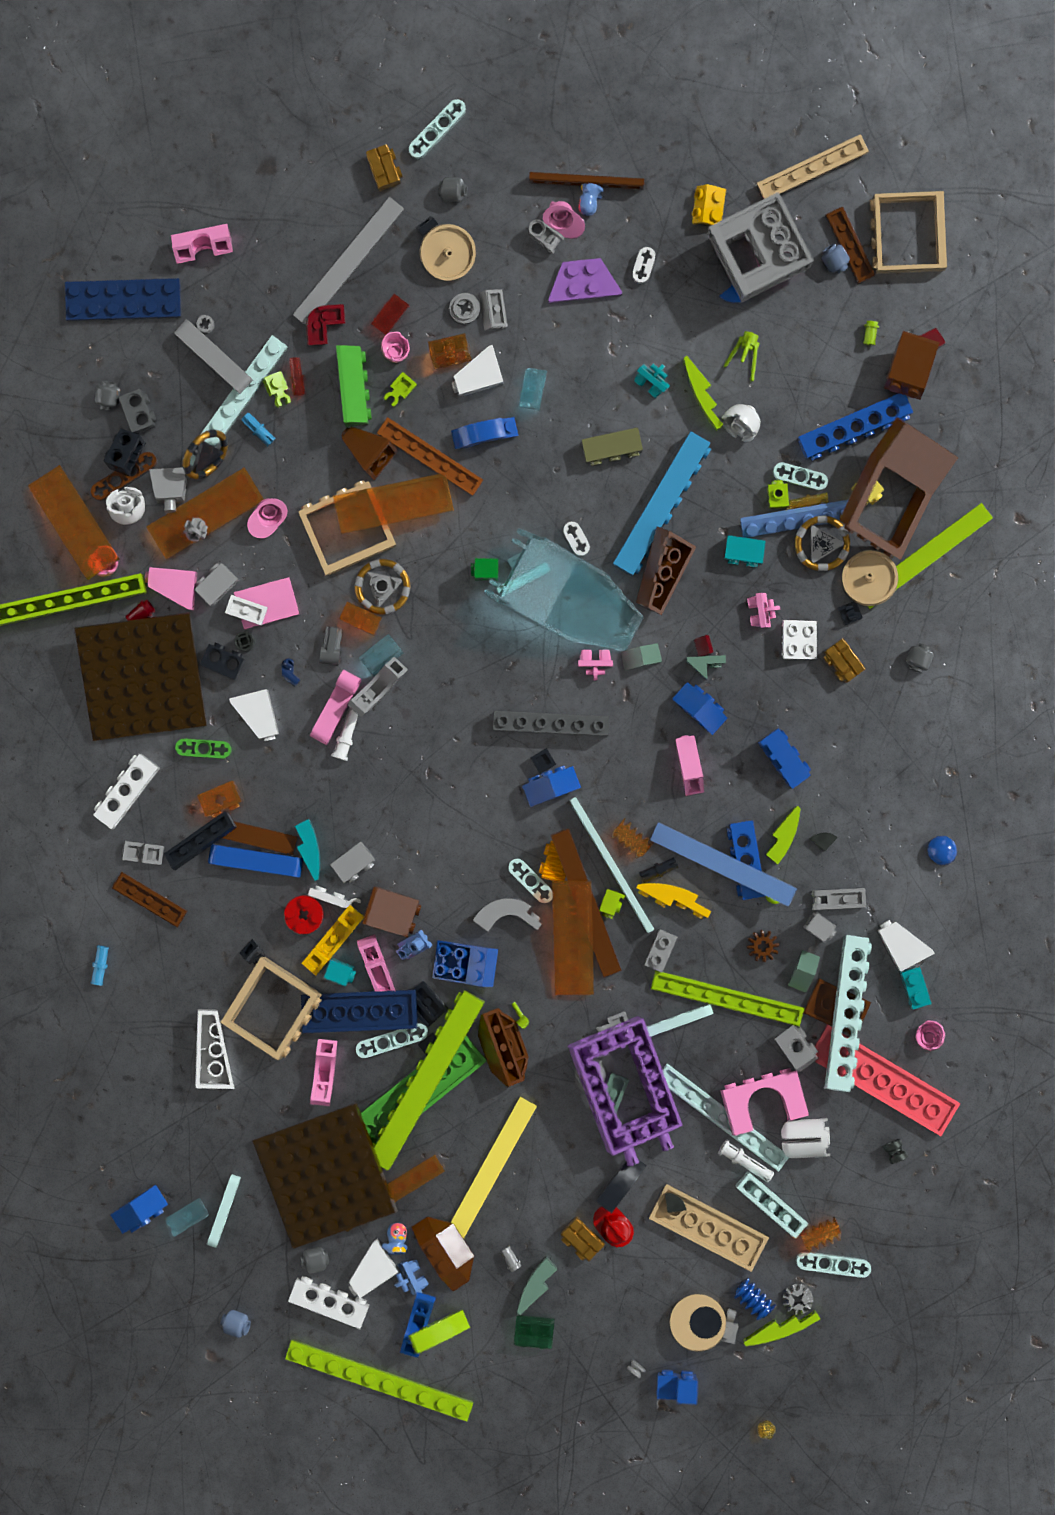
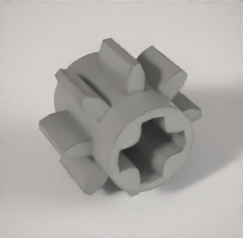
[183,518,208,541]

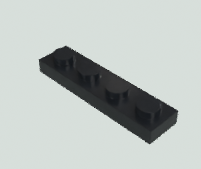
[164,811,237,871]

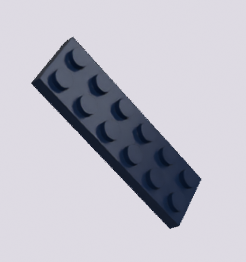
[65,278,181,321]
[301,990,418,1033]

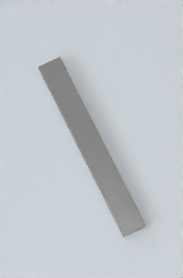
[293,197,404,326]

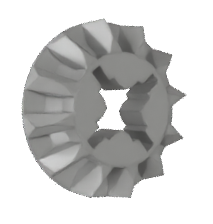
[450,293,480,324]
[782,1284,813,1315]

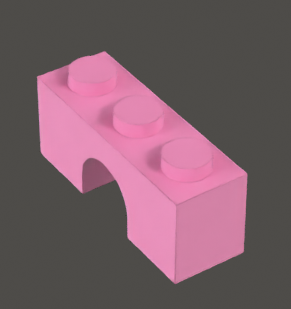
[171,224,233,264]

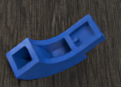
[451,417,518,449]
[400,1292,436,1358]

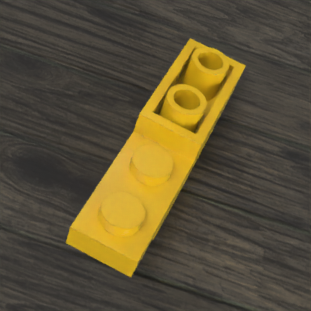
[636,883,711,919]

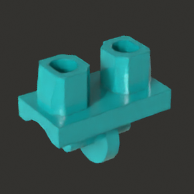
[634,364,670,398]

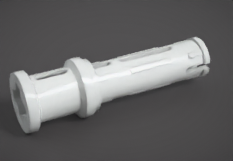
[331,707,358,761]
[718,1139,774,1183]

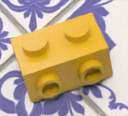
[692,184,726,226]

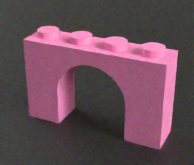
[720,1068,809,1136]

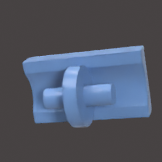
[396,930,432,960]
[394,1260,429,1295]

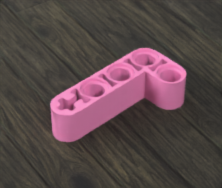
[310,670,362,745]

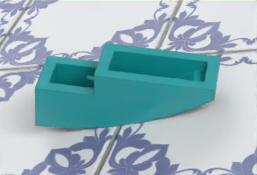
[295,819,321,881]

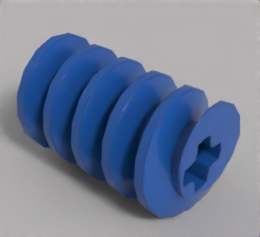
[734,1278,776,1321]

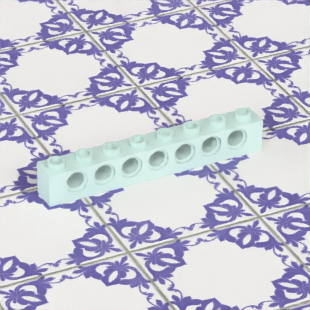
[824,935,871,1092]

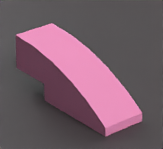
[357,934,395,991]

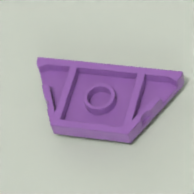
[549,258,622,303]

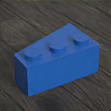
[758,728,811,789]

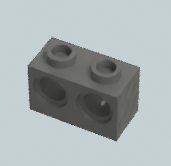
[119,389,157,434]

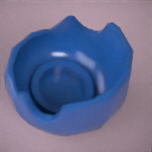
[927,836,957,866]

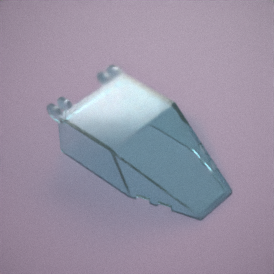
[484,528,644,650]

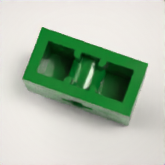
[471,558,498,581]

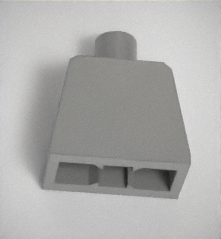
[149,467,188,513]

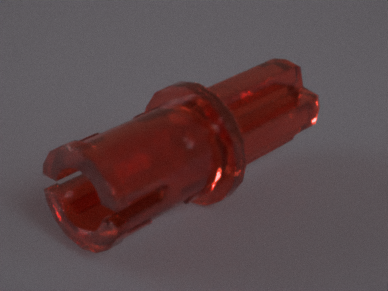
[289,357,305,396]

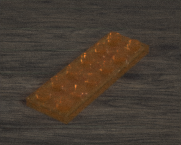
[28,465,120,580]
[146,467,264,560]
[333,473,454,534]
[552,881,594,995]

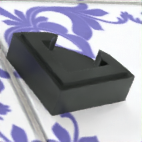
[810,832,838,852]
[665,1193,687,1213]

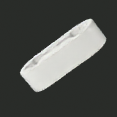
[632,247,655,284]
[563,522,590,556]

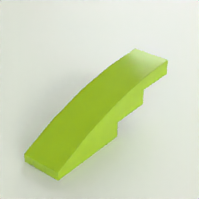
[683,356,723,432]
[743,1310,820,1346]

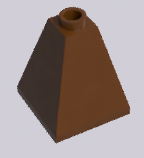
[341,426,398,481]

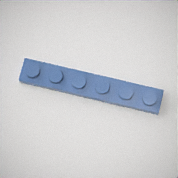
[740,499,849,538]

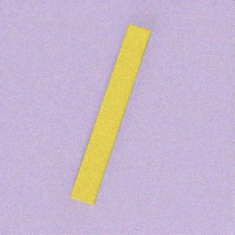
[451,1096,537,1239]

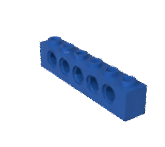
[797,393,913,461]

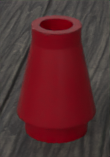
[126,599,155,620]

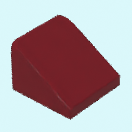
[920,328,946,348]
[694,634,714,657]

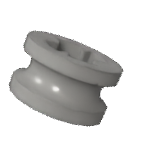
[196,315,214,334]
[627,1360,646,1378]

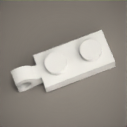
[308,885,361,911]

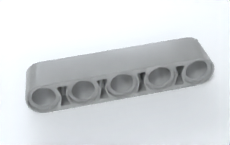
[173,319,253,394]

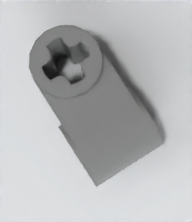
[528,220,565,254]

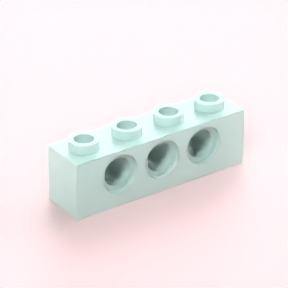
[735,1171,808,1238]

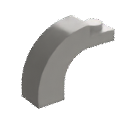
[347,657,408,717]
[473,898,542,931]

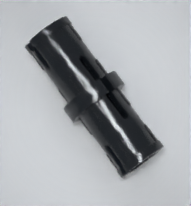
[639,857,679,883]

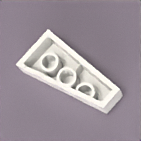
[195,1009,234,1089]

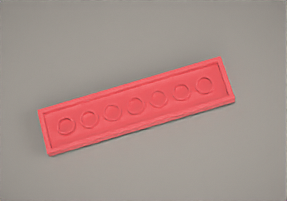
[815,1024,961,1136]

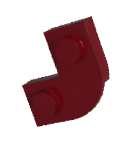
[306,304,345,345]

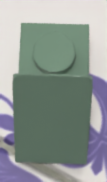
[686,655,726,680]

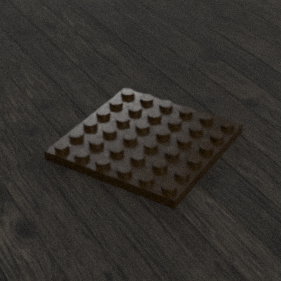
[74,612,207,741]
[252,1102,398,1249]

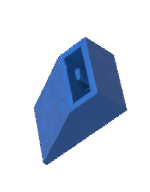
[432,940,498,987]

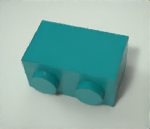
[724,535,766,568]
[324,958,356,986]
[899,966,932,1010]

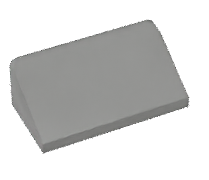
[479,289,508,330]

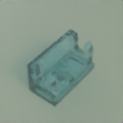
[519,368,547,411]
[359,634,404,676]
[166,1198,209,1237]

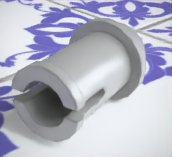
[499,1246,521,1272]

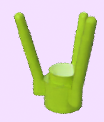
[724,331,760,381]

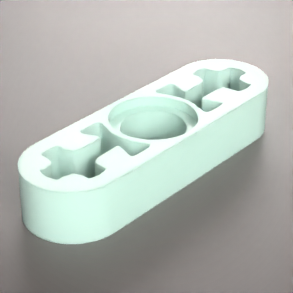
[773,463,828,491]
[509,859,553,903]

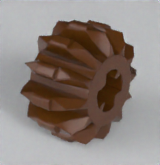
[746,930,780,962]

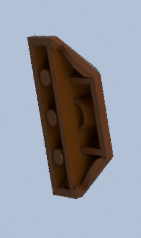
[478,1008,529,1087]
[411,1216,474,1291]

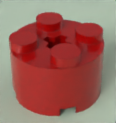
[284,895,324,934]

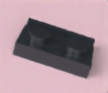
[413,980,449,1028]

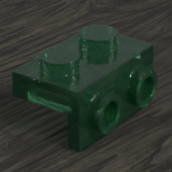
[514,1315,555,1349]

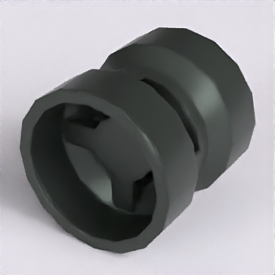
[234,632,255,652]
[883,1139,908,1164]

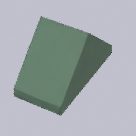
[620,643,662,671]
[788,950,820,992]

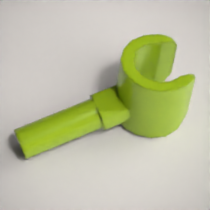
[511,1002,529,1029]

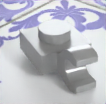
[596,1011,628,1033]
[721,1308,739,1344]

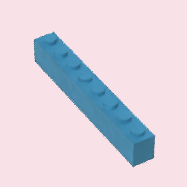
[613,431,711,576]

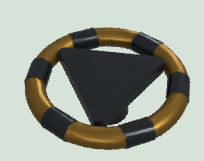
[182,429,228,480]

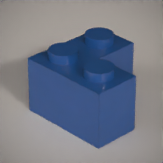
[672,682,727,735]
[522,766,581,807]
[110,1185,168,1234]
[656,1370,698,1404]

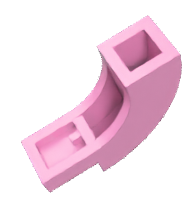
[310,1039,337,1106]

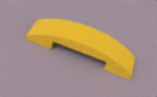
[301,905,364,975]

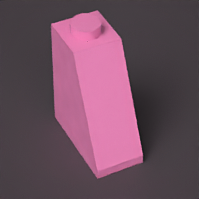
[145,567,197,611]
[675,735,704,796]

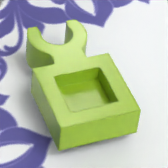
[262,371,291,408]
[384,372,417,407]

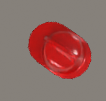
[593,1206,634,1247]

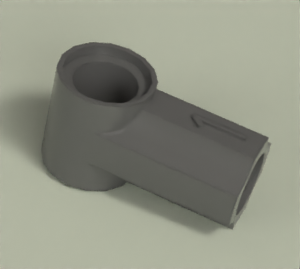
[319,626,343,666]

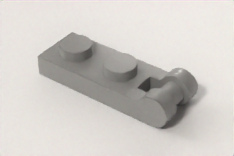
[811,888,866,910]

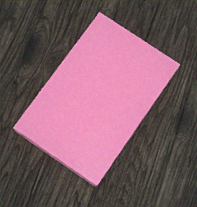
[234,577,300,630]

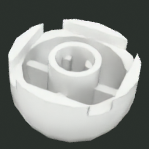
[722,404,761,442]
[106,487,145,525]

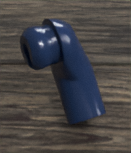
[281,658,300,687]

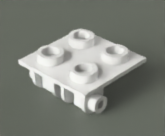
[781,620,817,659]

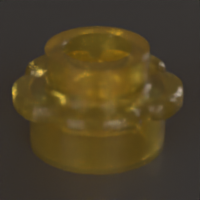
[758,1420,775,1439]

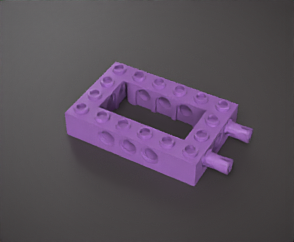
[567,1016,683,1166]

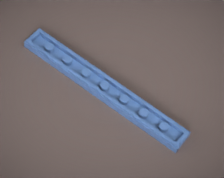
[650,823,797,906]

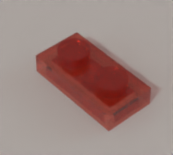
[371,293,410,335]

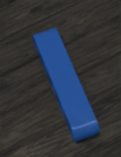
[208,845,303,877]

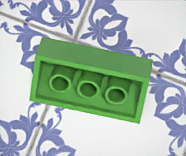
[336,345,372,427]

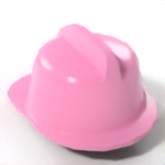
[543,201,585,239]
[247,498,288,538]

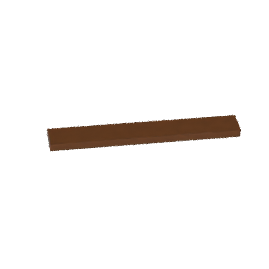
[551,828,622,977]

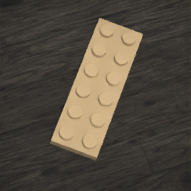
[649,1184,769,1272]

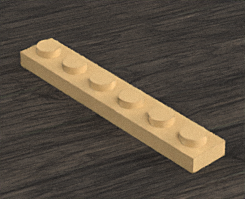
[757,134,869,199]

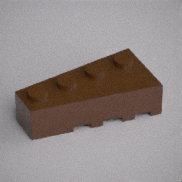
[636,526,696,615]

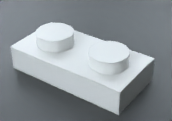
[225,595,268,626]

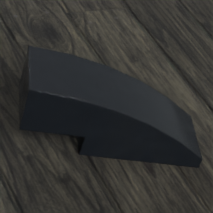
[596,1159,647,1213]

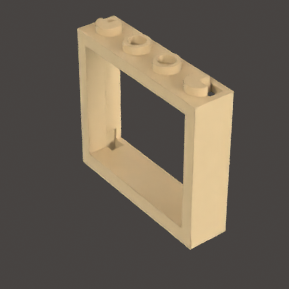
[870,191,947,274]
[298,480,397,576]
[220,957,322,1060]

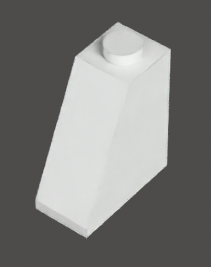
[451,345,503,397]
[229,689,279,742]
[877,920,935,972]
[349,1238,399,1298]

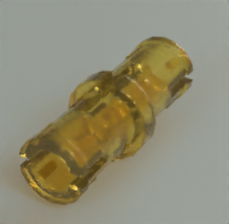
[789,492,829,509]

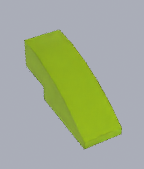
[765,806,800,865]
[409,1310,470,1354]

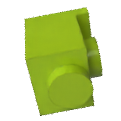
[767,480,789,509]
[599,889,625,919]

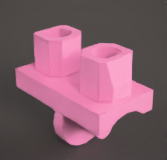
[747,593,780,628]
[578,650,613,681]

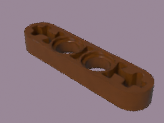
[91,452,157,501]

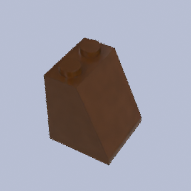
[884,331,940,400]
[362,886,422,937]

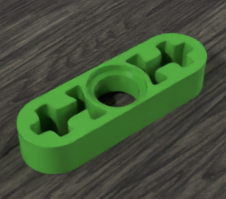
[175,739,232,759]

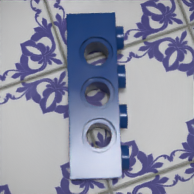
[726,820,765,900]

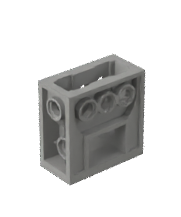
[707,192,813,302]

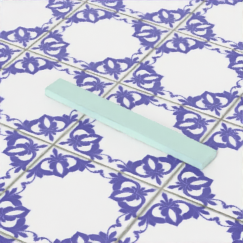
[570,797,654,933]
[662,1064,789,1172]

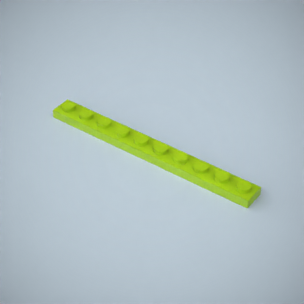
[285,1340,473,1422]

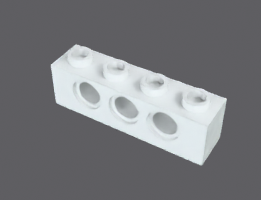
[93,754,160,829]
[288,1276,370,1329]

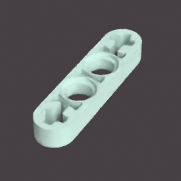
[409,99,466,159]
[646,1004,713,1037]
[356,1023,428,1058]
[207,1174,241,1248]
[796,1251,871,1278]

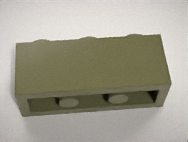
[581,427,643,466]

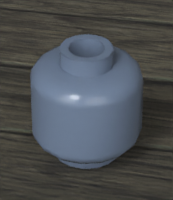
[821,243,850,273]
[221,1310,251,1338]

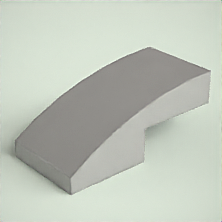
[122,841,164,865]

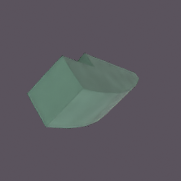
[517,1256,557,1315]

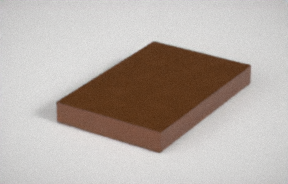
[803,978,872,1035]

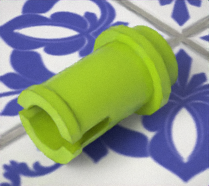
[863,321,880,345]

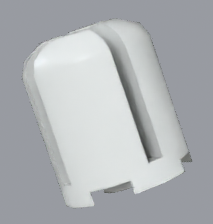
[781,1118,830,1158]

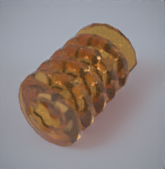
[612,818,654,859]
[800,1217,842,1253]

